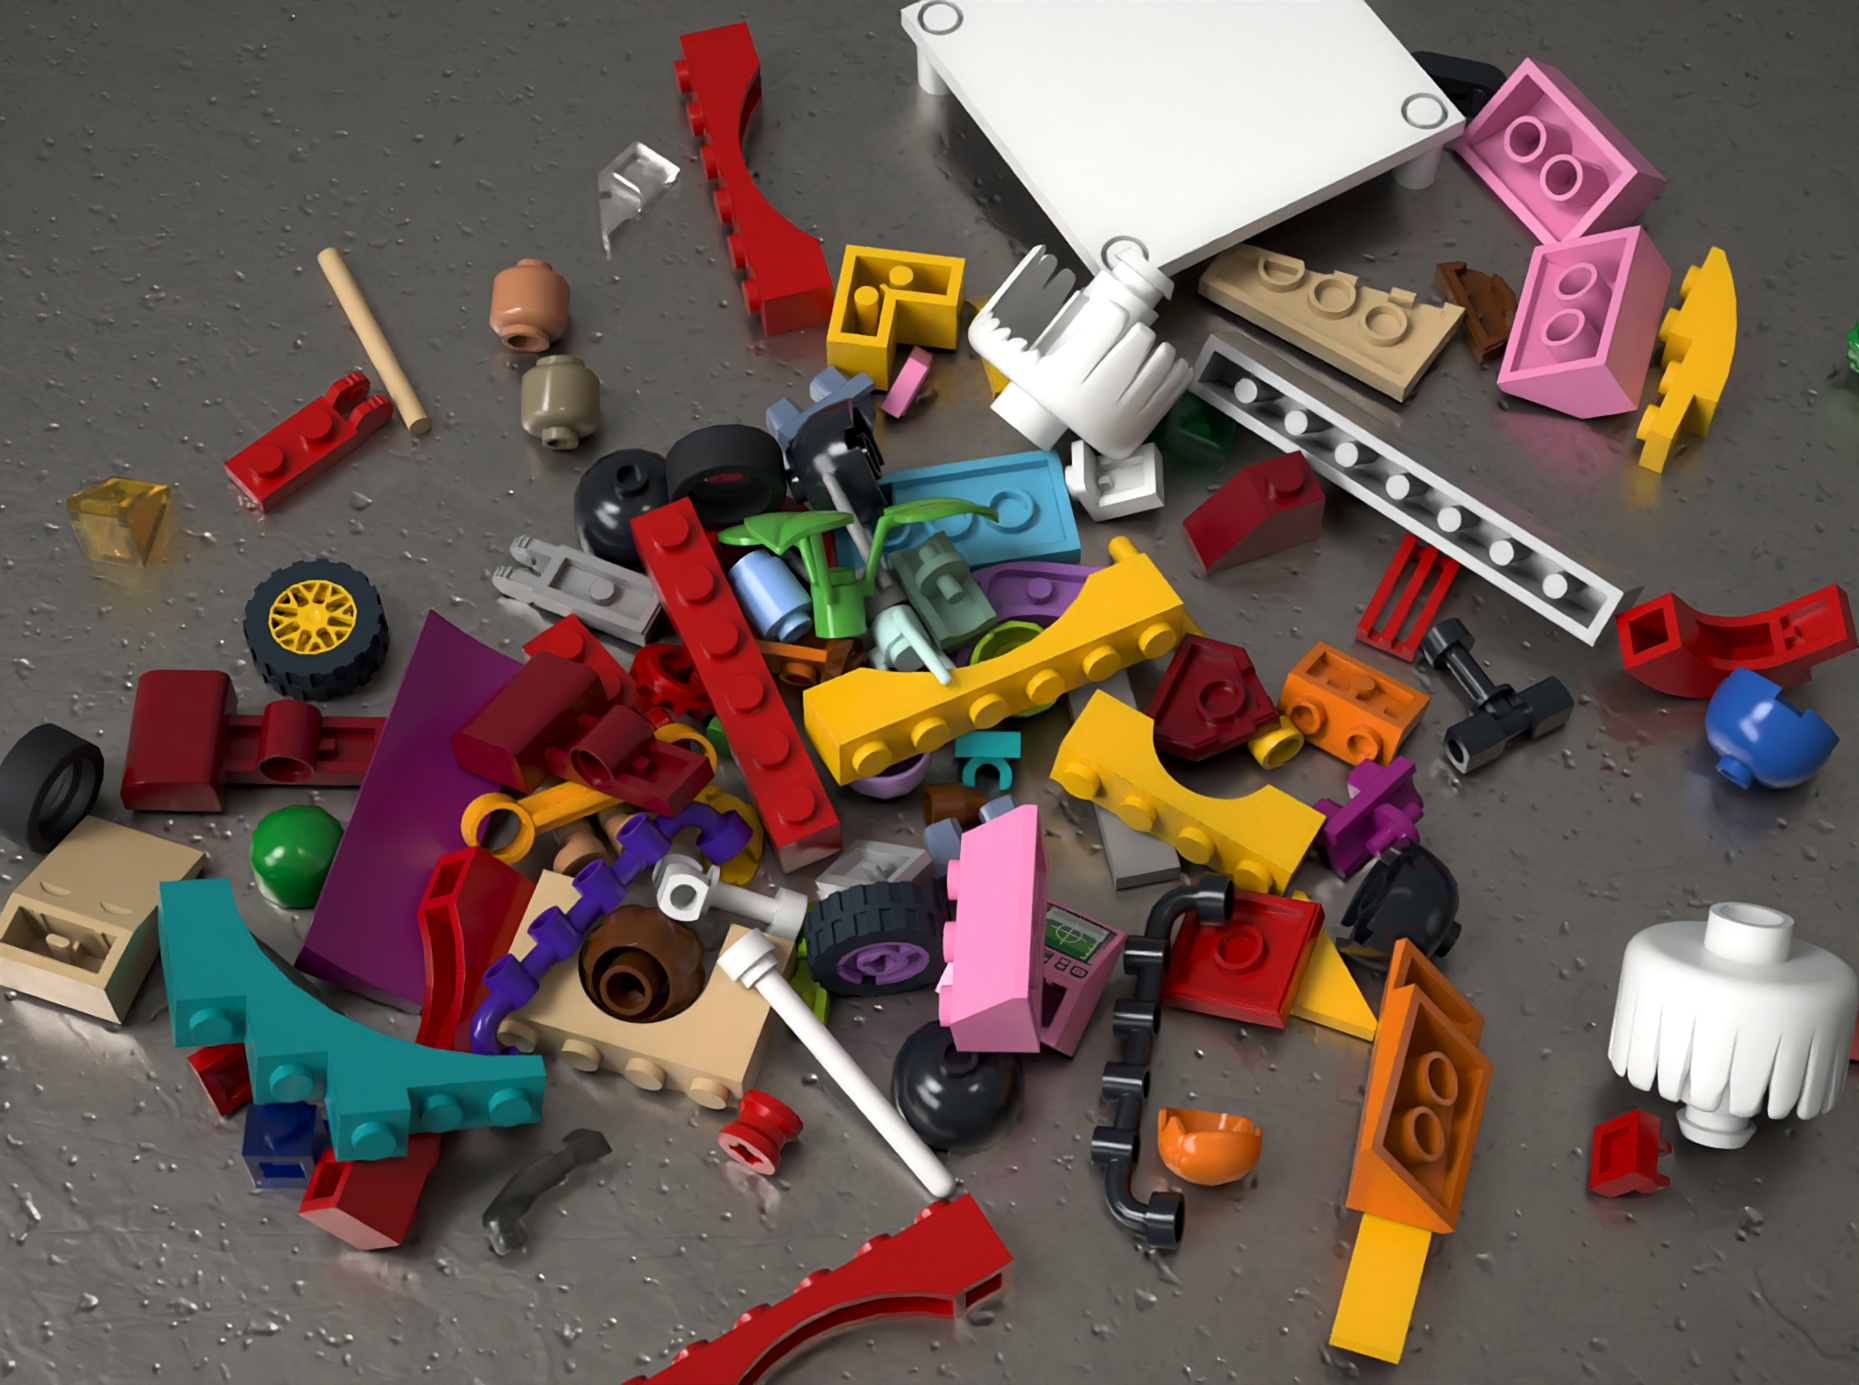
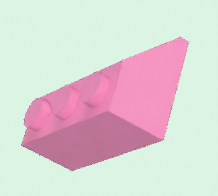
[1451,57,1668,245]
[1497,225,1672,419]
[939,805,1049,1053]

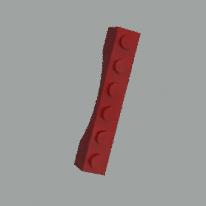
[673,21,834,337]
[629,497,843,875]
[297,845,537,1251]
[621,1192,1014,1385]

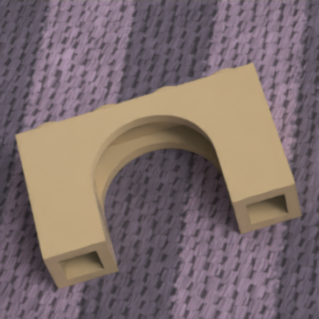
[496,869,798,1109]

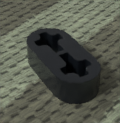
[1410,51,1507,118]

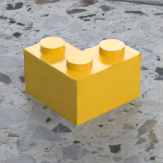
[826,244,965,391]

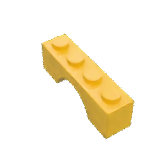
[1050,689,1327,897]

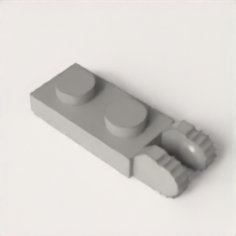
[491,535,666,647]

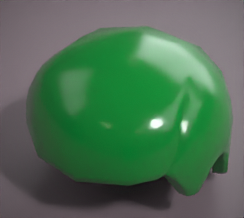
[249,805,344,908]

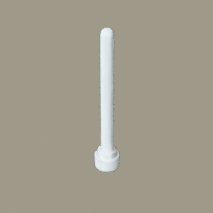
[717,927,956,1198]

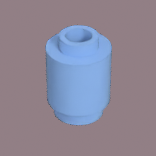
[726,549,814,644]

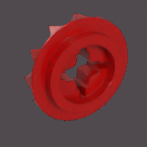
[629,644,715,721]

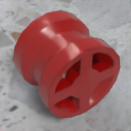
[717,1089,803,1175]

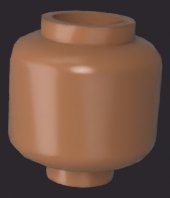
[489,259,571,352]

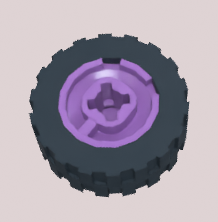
[803,881,952,997]

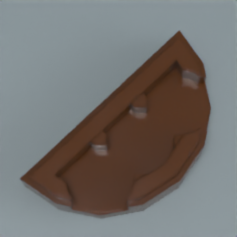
[1435,261,1518,366]

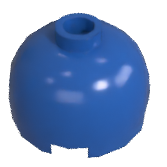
[1705,667,1840,789]

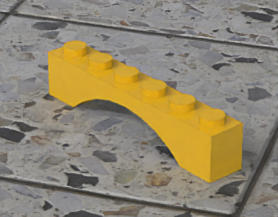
[803,552,1184,787]

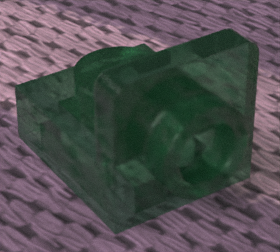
[1141,389,1236,471]

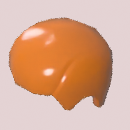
[1158,1107,1262,1187]

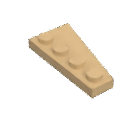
[1198,242,1466,403]

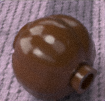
[581,904,706,1024]

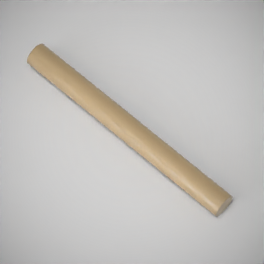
[318,247,432,435]

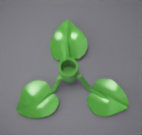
[716,497,999,638]

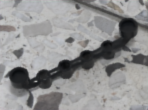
[1091,871,1235,1250]

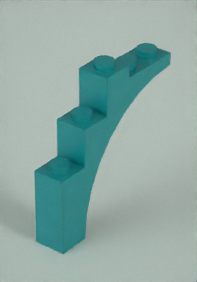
[158,877,546,1162]

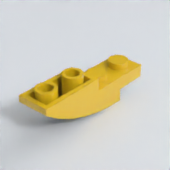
[1636,246,1737,474]

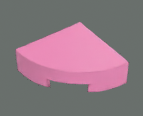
[880,345,934,419]

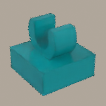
[955,730,1021,790]

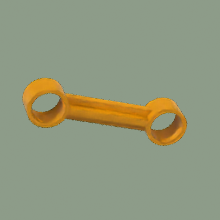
[461,723,717,865]

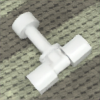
[652,844,808,941]

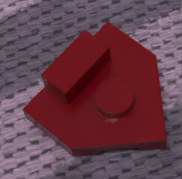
[1144,632,1282,762]

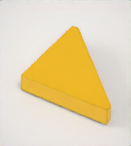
[1290,889,1378,1042]

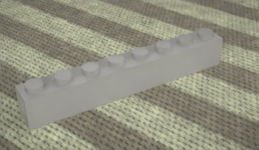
[1187,332,1645,647]

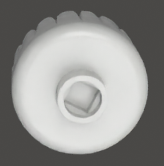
[968,245,1195,461]
[1608,902,1859,1149]

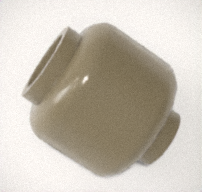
[521,355,600,450]

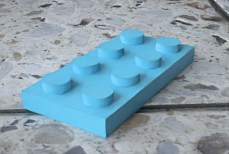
[834,447,1081,577]

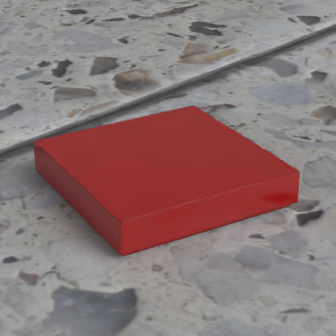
[1160,882,1326,1029]

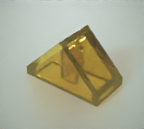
[66,476,171,568]

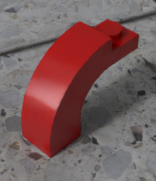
[1615,583,1859,699]

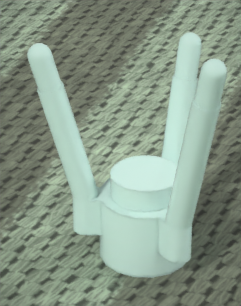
[868,605,957,685]

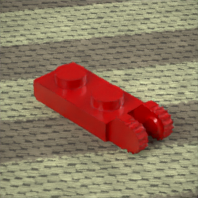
[224,371,395,513]

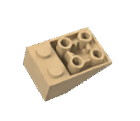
[0,815,207,1024]

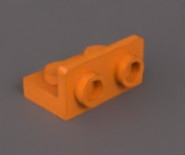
[1276,640,1432,767]

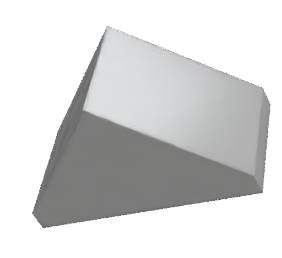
[814,839,933,896]

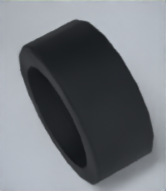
[666,424,787,530]
[0,723,104,855]

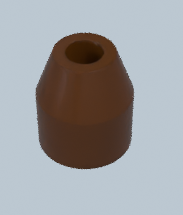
[922,782,988,833]

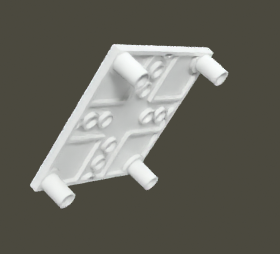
[901,0,1466,277]

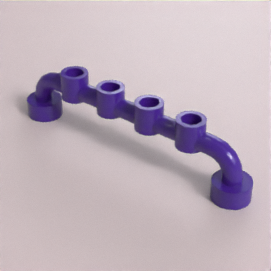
[469,800,753,1056]

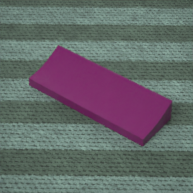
[292,609,524,1015]

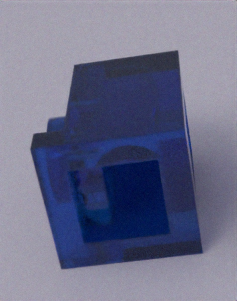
[241,1100,330,1189]

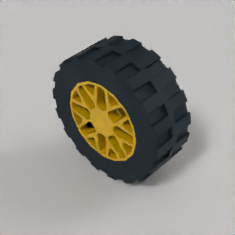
[243,559,389,703]

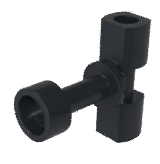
[1418,618,1575,774]

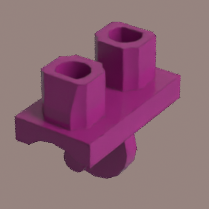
[1311,755,1424,879]

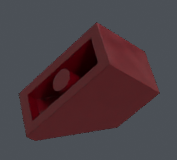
[1182,450,1326,576]

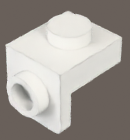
[1065,440,1165,522]

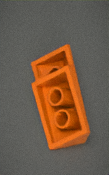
[1346,937,1494,1234]

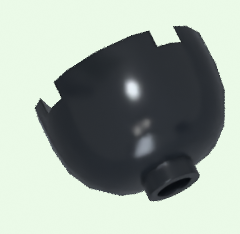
[785,397,897,524]
[573,448,669,574]
[1335,836,1462,972]
[890,1019,1025,1157]

